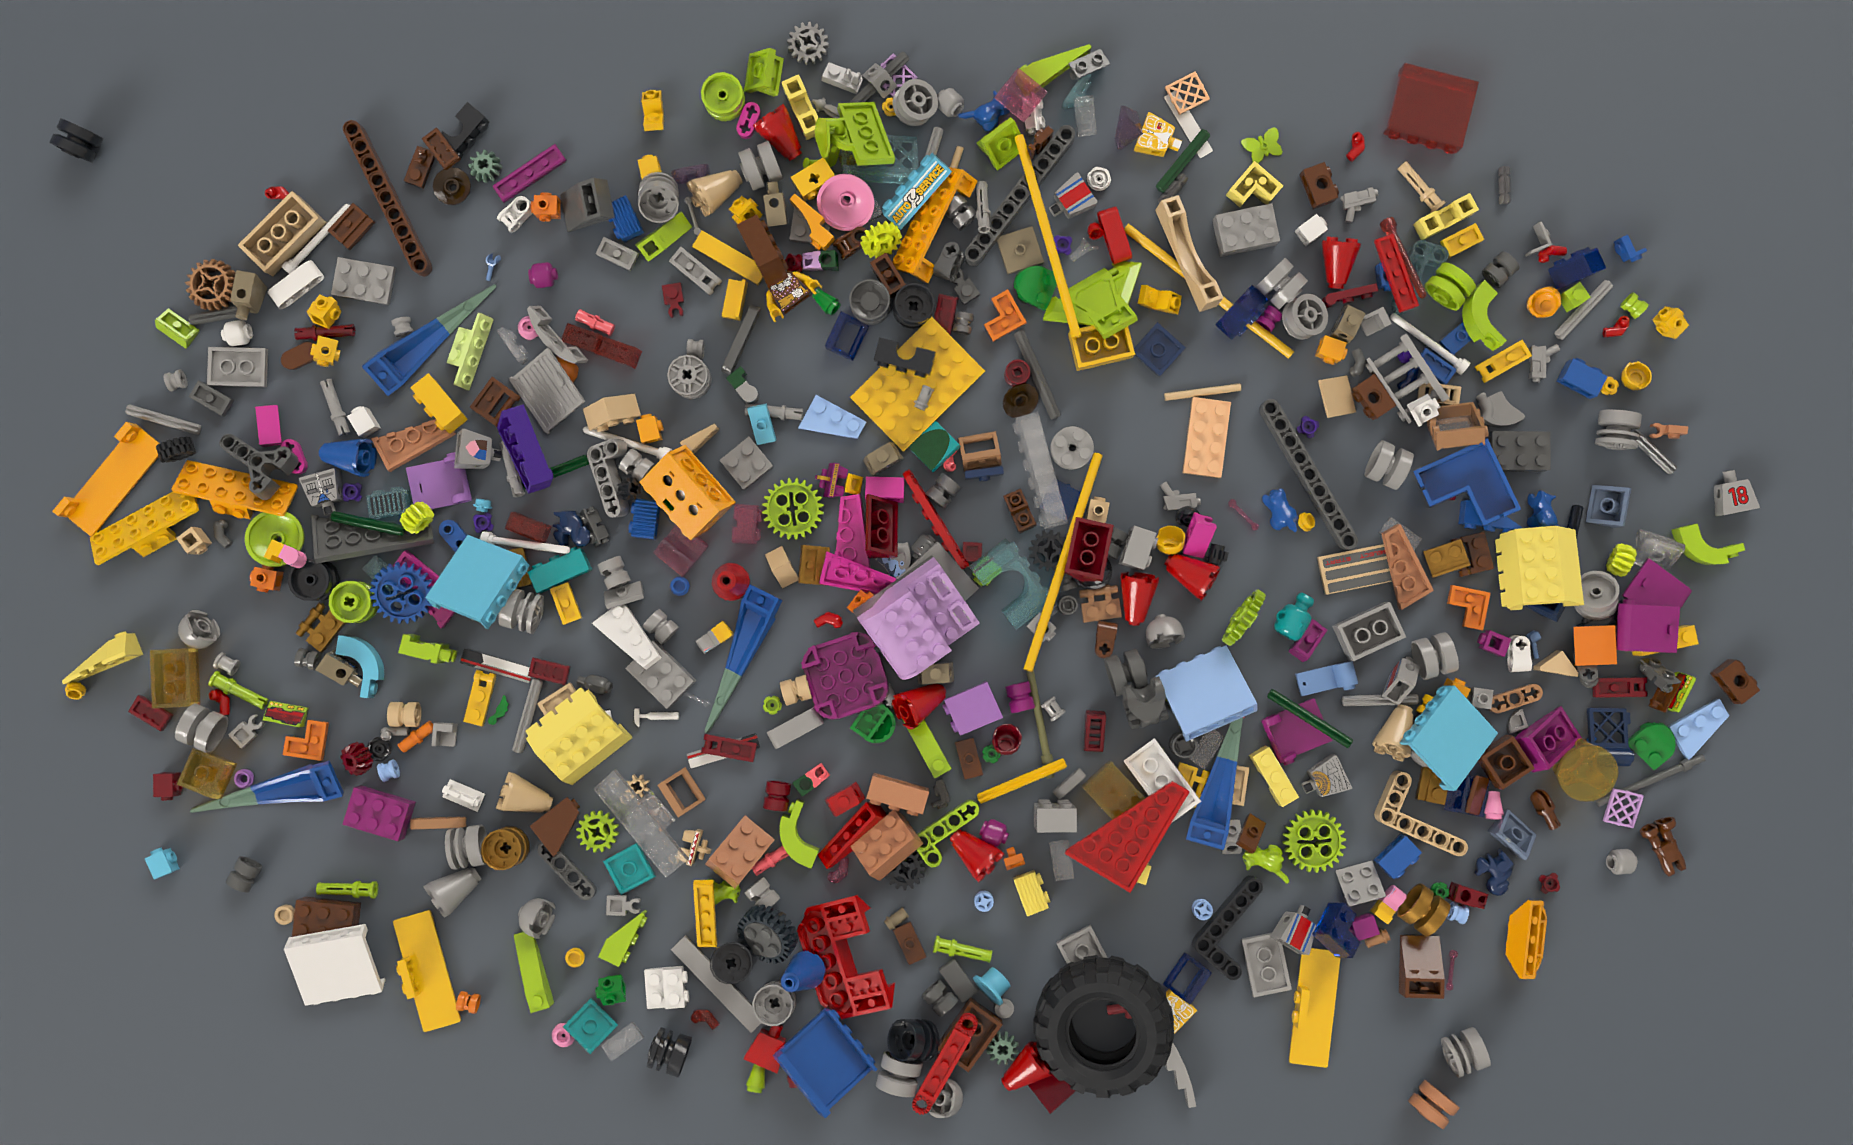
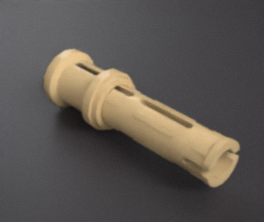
[1397,161,1446,213]

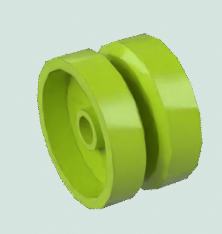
[701,72,746,122]
[1424,262,1476,311]
[329,581,379,623]

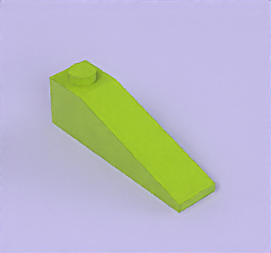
[1016,44,1092,96]
[902,719,952,778]
[514,932,554,1013]

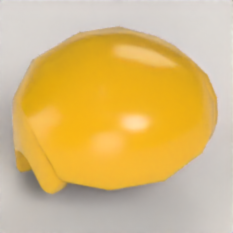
[1621,361,1652,391]
[1156,526,1185,555]

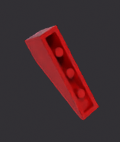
[818,802,887,869]

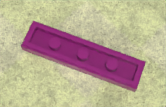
[492,144,567,203]

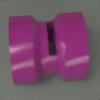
[1256,305,1282,332]

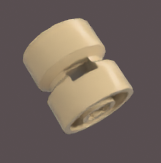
[780,675,812,706]
[387,702,421,727]

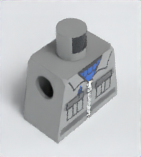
[299,468,343,516]

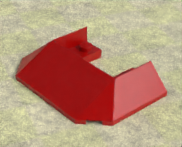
[797,895,895,1019]

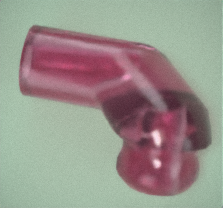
[827,857,849,884]

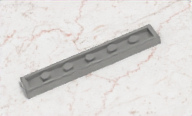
[671,935,761,1033]

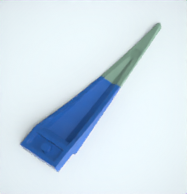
[362,284,496,396]
[705,584,783,734]
[1186,717,1243,850]
[190,761,344,813]

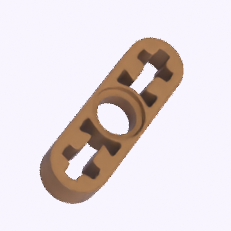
[1488,684,1543,713]
[410,816,467,829]

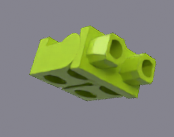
[398,634,458,664]

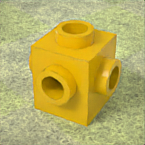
[729,195,762,224]
[307,294,341,329]
[1652,306,1689,339]
[310,336,341,367]

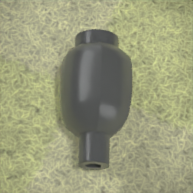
[577,675,613,695]

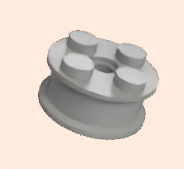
[893,79,938,126]
[1282,294,1328,340]
[1050,426,1094,470]

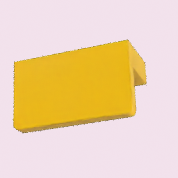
[722,279,748,321]

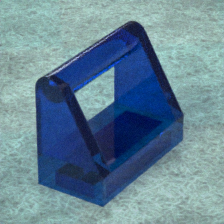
[825,311,869,361]
[1163,952,1212,1005]

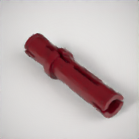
[294,324,356,341]

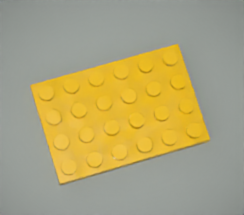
[850,317,985,452]

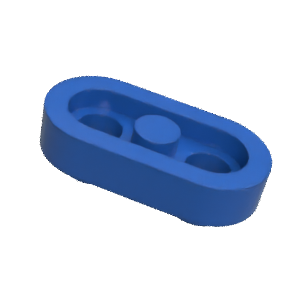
[439,520,467,552]

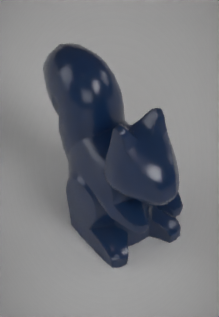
[553,510,591,547]
[1474,848,1514,896]

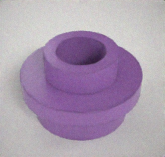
[234,769,254,788]

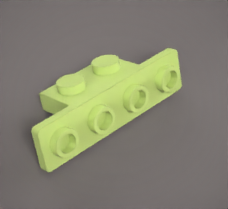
[447,313,493,390]

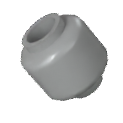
[937,88,964,117]
[1606,849,1638,875]

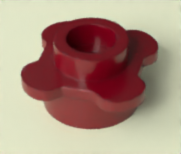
[785,253,803,273]
[1539,873,1560,894]

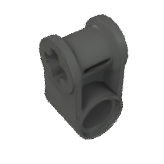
[933,242,965,282]
[1572,652,1599,688]

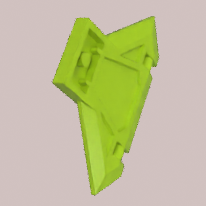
[1043,261,1142,340]

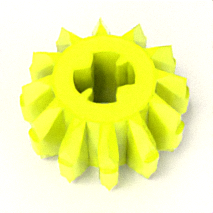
[400,501,434,534]
[1606,543,1637,577]

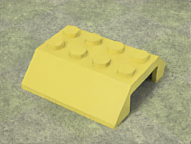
[1495,526,1584,610]
[525,687,632,785]

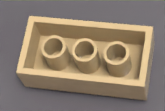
[238,191,327,276]

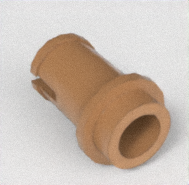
[1364,929,1390,948]

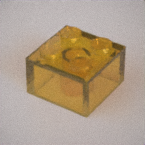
[177,748,237,799]

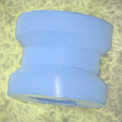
[377,759,400,782]
[974,890,994,912]
[1191,899,1213,920]
[1447,901,1469,924]

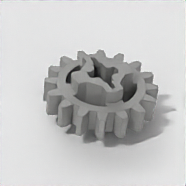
[787,22,829,65]

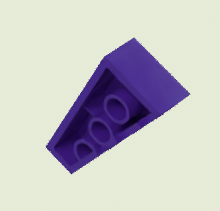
[497,404,553,494]

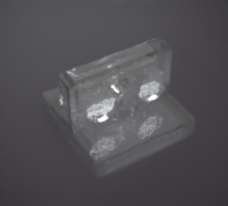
[1634,529,1685,572]

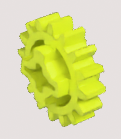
[860,221,902,258]

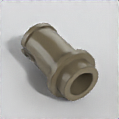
[884,907,909,930]

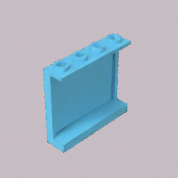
[425,535,530,629]
[1400,685,1498,791]

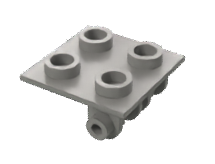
[1335,861,1386,907]

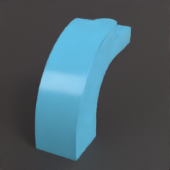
[336,635,384,698]

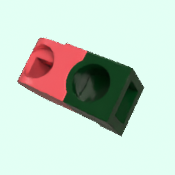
[792,763,830,797]

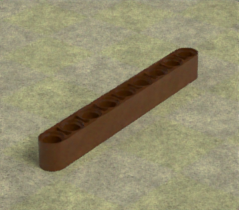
[343,120,432,277]

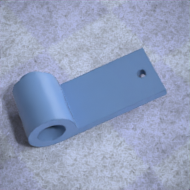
[1295,661,1358,696]

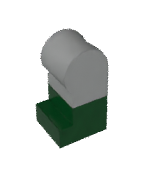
[726,366,759,404]

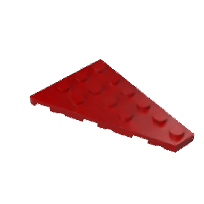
[1064,781,1190,893]

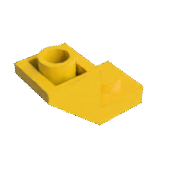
[641,90,664,131]
[1137,285,1182,315]

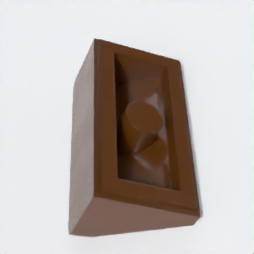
[1464,775,1489,815]

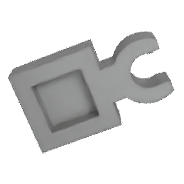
[228,714,265,749]
[606,895,641,916]

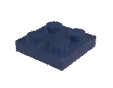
[1134,322,1186,377]

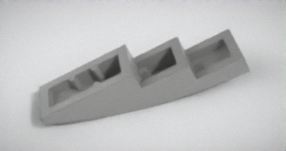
[1165,1043,1196,1108]

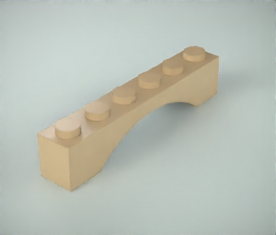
[1155,195,1223,312]

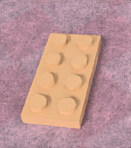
[1182,397,1231,478]

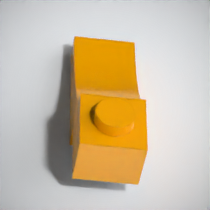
[790,193,835,251]

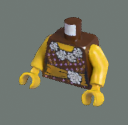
[766,270,822,322]

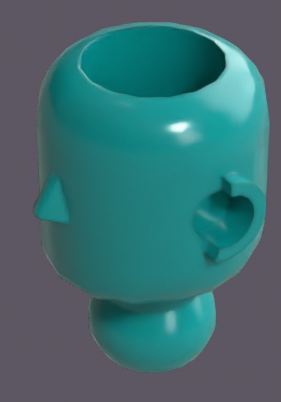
[1274,593,1314,641]

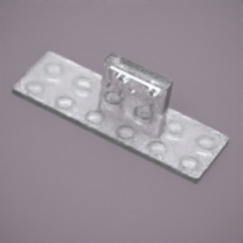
[594,769,689,877]

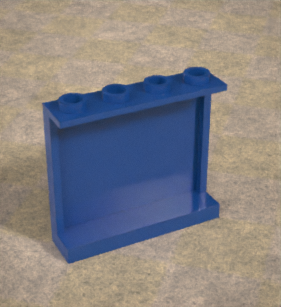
[772,1008,878,1118]

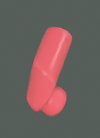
[943,450,958,472]

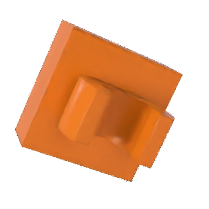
[1004,847,1025,870]

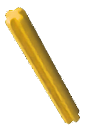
[977,758,1067,804]

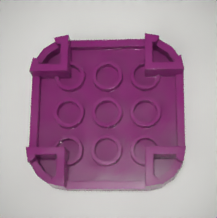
[801,632,889,720]

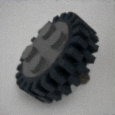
[737,904,798,964]

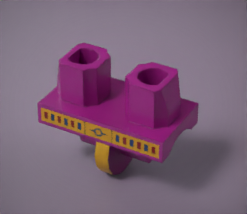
[815,462,848,498]

